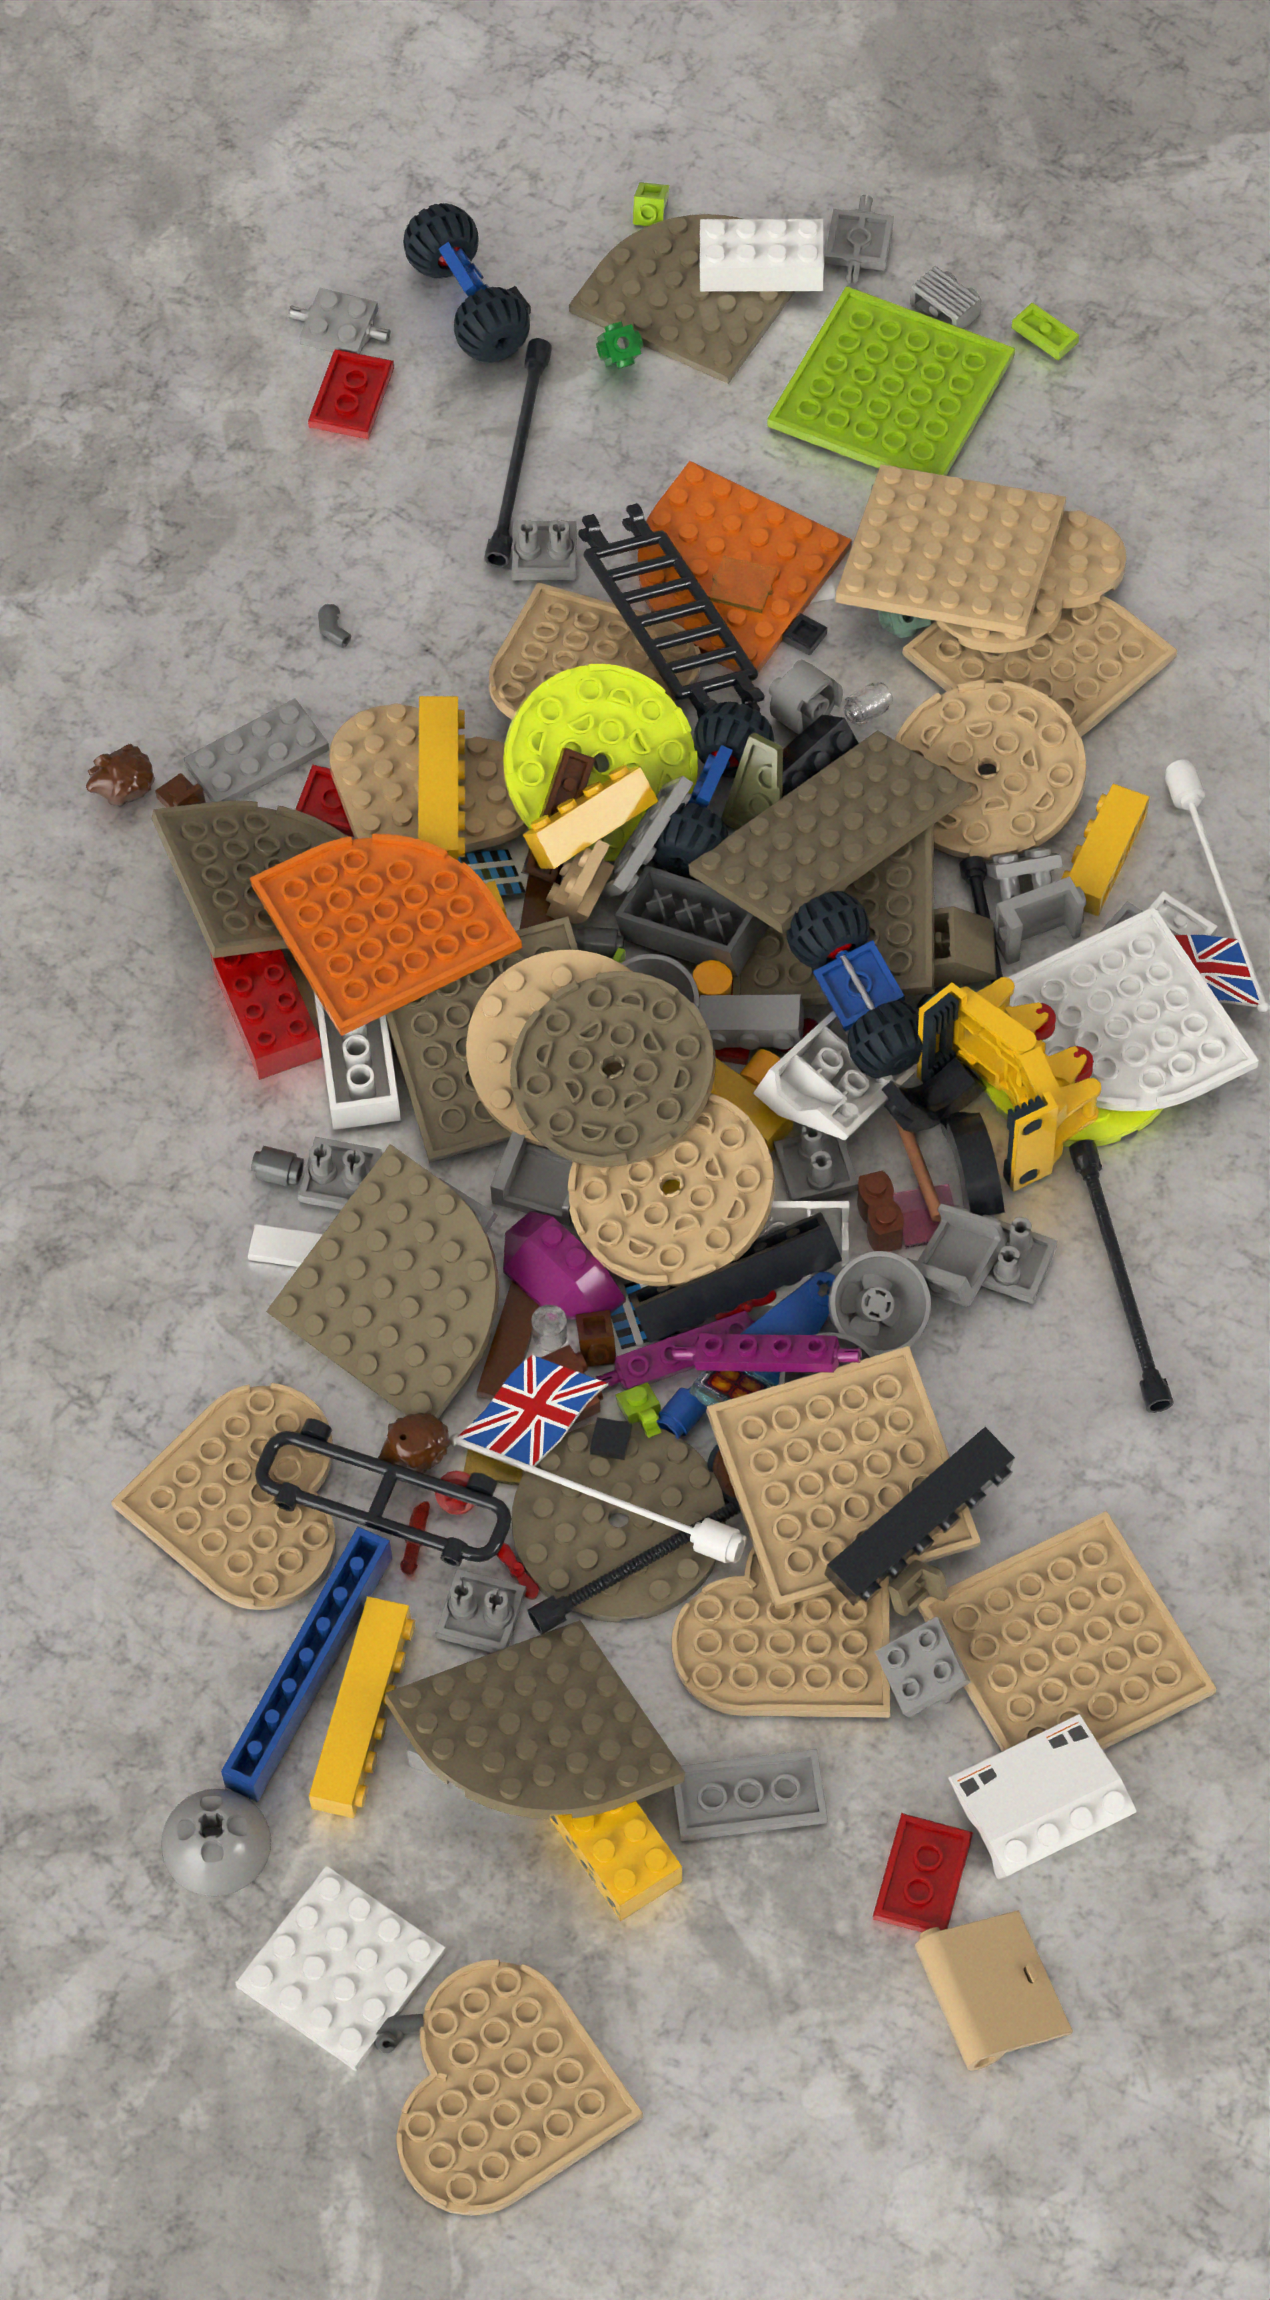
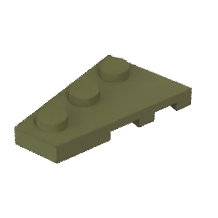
[721,733,783,830]

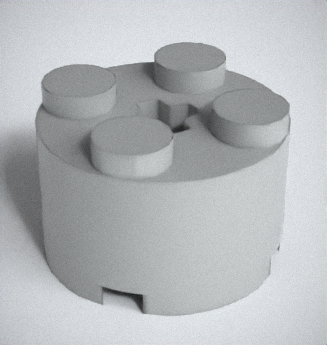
[769,659,843,735]

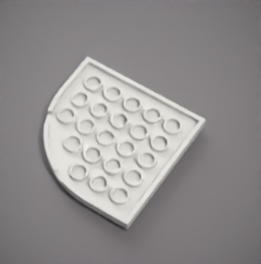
[1007,906,1259,1111]

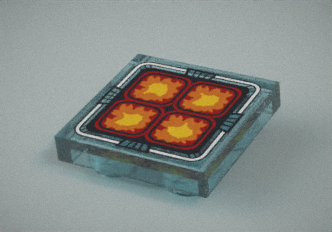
[689,1371,777,1406]

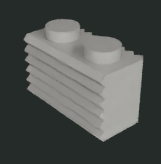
[910,266,981,329]

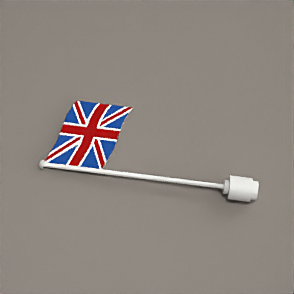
[1165,760,1270,1013]
[450,1355,747,1563]

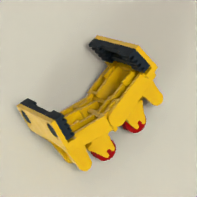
[916,977,1101,1192]

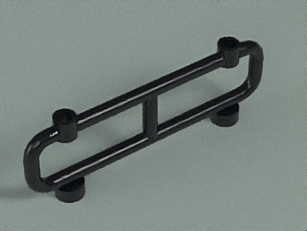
[255,1418,512,1567]

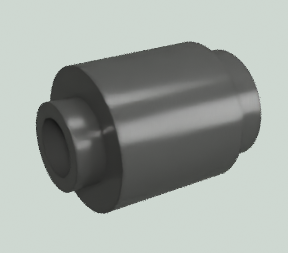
[576,927,624,959]
[251,1146,304,1186]

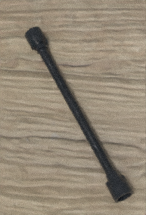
[484,338,552,568]
[1069,1139,1174,1413]
[527,1500,741,1635]

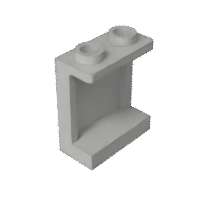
[994,876,1086,965]
[490,1131,573,1226]
[907,1203,1008,1307]

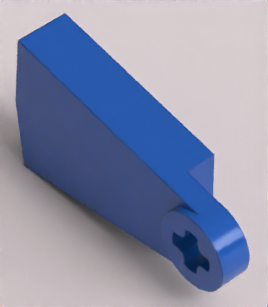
[740,1272,836,1387]

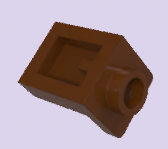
[155,773,206,808]
[575,1310,616,1367]

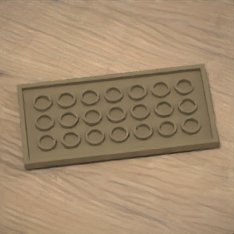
[688,730,972,934]

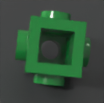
[596,321,643,369]

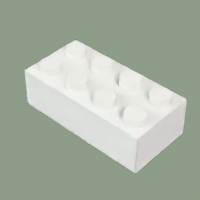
[700,219,824,292]
[315,994,401,1130]

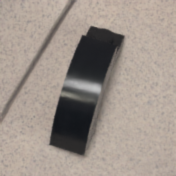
[881,1057,987,1132]
[940,1112,1005,1216]

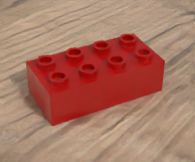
[210,949,322,1080]

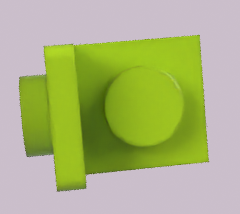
[633,182,670,226]

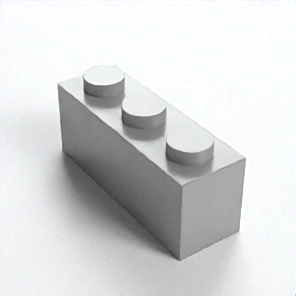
[699,994,805,1050]

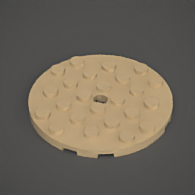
[895,680,1086,860]
[466,950,633,1147]
[568,1093,775,1286]

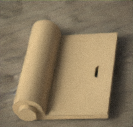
[914,1910,1073,2071]

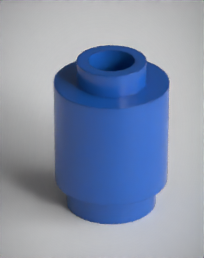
[656,1387,707,1439]

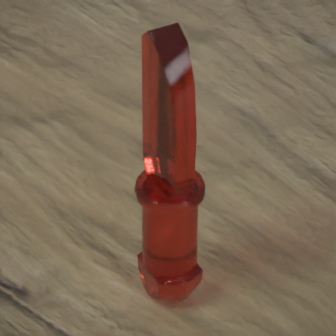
[400,1501,430,1575]

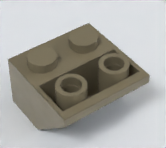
[934,906,997,988]

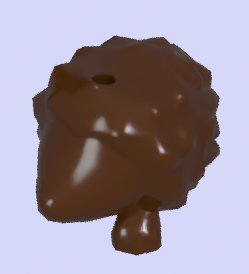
[86,744,155,807]
[378,1413,451,1473]

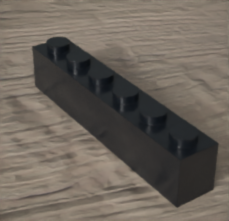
[628,1212,843,1343]
[824,1427,1015,1606]

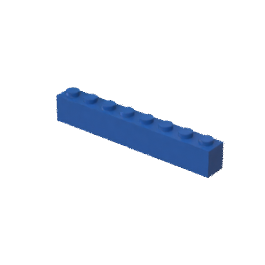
[221,1526,392,1802]

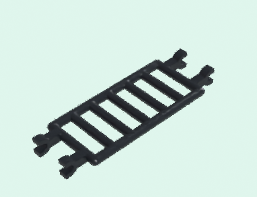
[578,503,765,720]

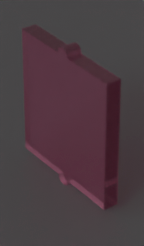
[894,1184,954,1248]

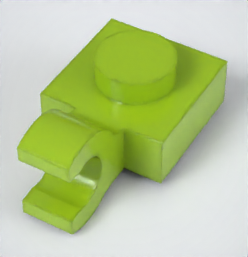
[615,1382,661,1438]

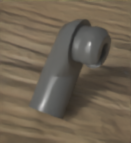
[318,604,351,648]
[374,2014,424,2053]

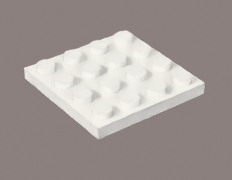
[235,1866,446,2071]

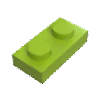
[1011,303,1079,361]

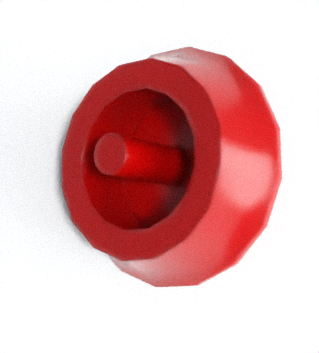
[435,1470,475,1515]

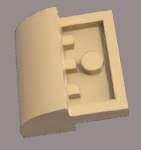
[546,839,615,924]

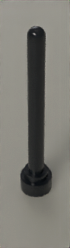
[959,856,1003,984]

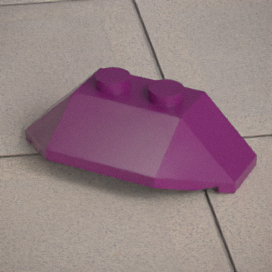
[503,1211,626,1320]

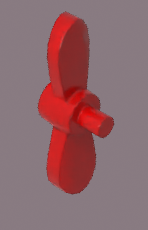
[714,1290,777,1321]
[497,1543,539,1600]

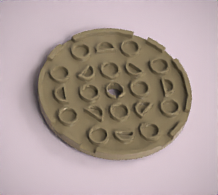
[510,971,716,1167]
[511,1421,726,1622]

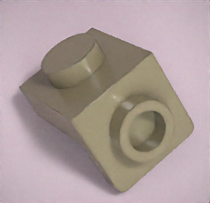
[887,1560,949,1617]

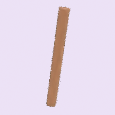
[894,1119,941,1222]

